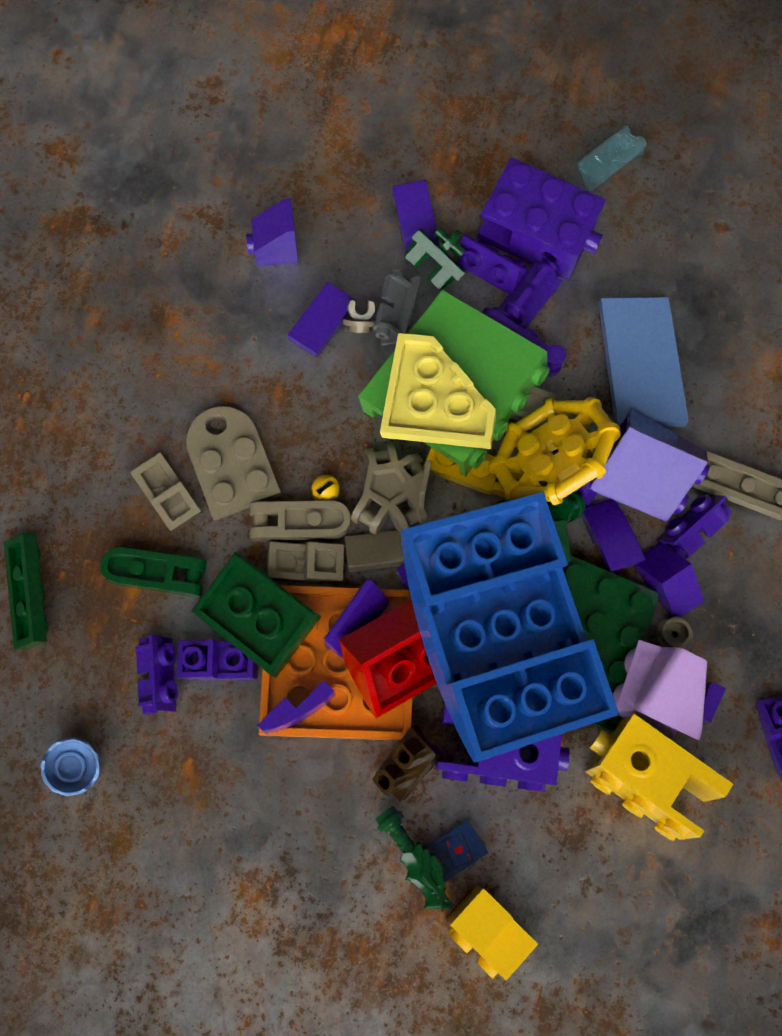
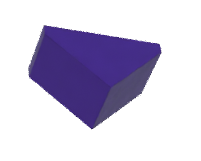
[633,542,704,618]

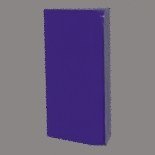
[324,579,389,659]

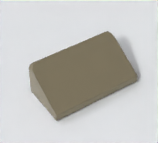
[345,530,404,573]

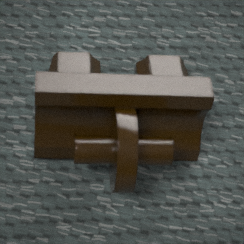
[372,725,442,802]

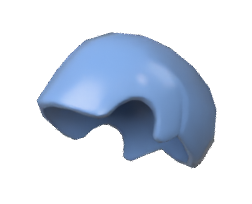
[40,737,101,797]

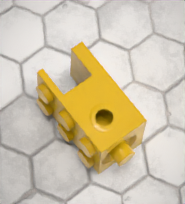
[585,714,734,841]

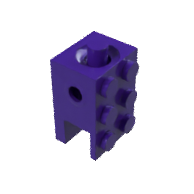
[477,157,606,281]
[434,706,570,792]

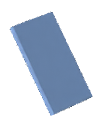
[598,297,689,427]

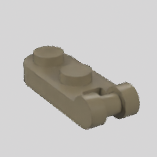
[250,501,351,542]

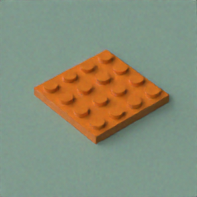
[259,585,412,741]

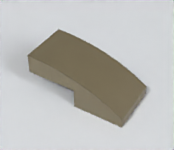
[130,453,201,532]
[266,542,344,582]

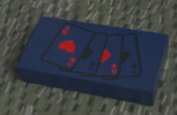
[420,820,489,896]

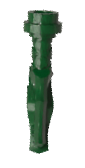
[375,806,454,912]

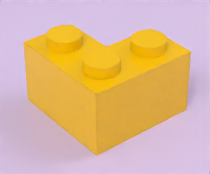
[446,885,538,980]

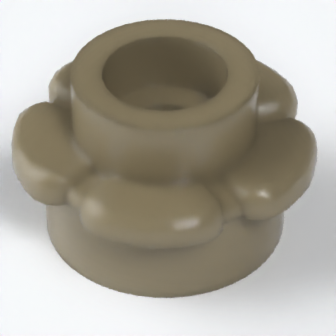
[657,616,693,650]

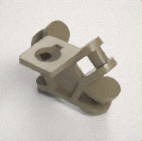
[351,444,435,536]

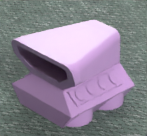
[613,640,707,740]

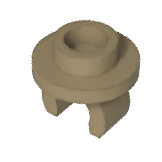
[343,299,376,333]

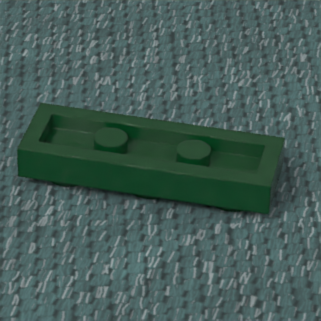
[4,532,48,650]

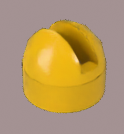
[311,475,340,501]

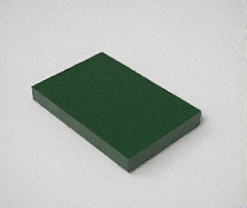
[191,552,321,678]

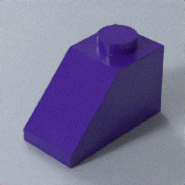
[246,198,298,267]

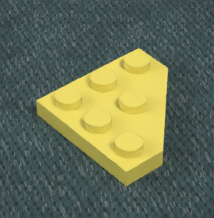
[380,333,496,449]

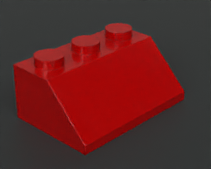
[338,599,437,718]

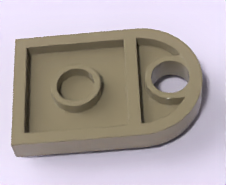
[186,406,282,521]

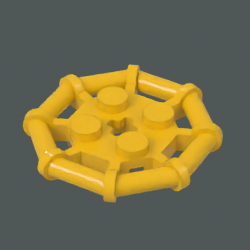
[489,397,621,505]

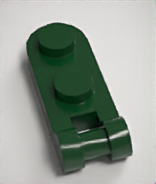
[100,547,207,598]

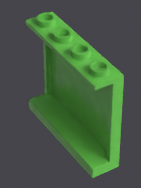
[358,290,550,477]

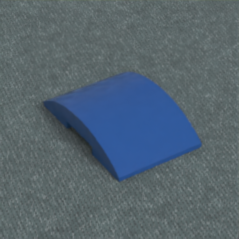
[400,492,619,763]

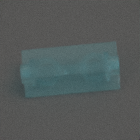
[576,125,647,192]

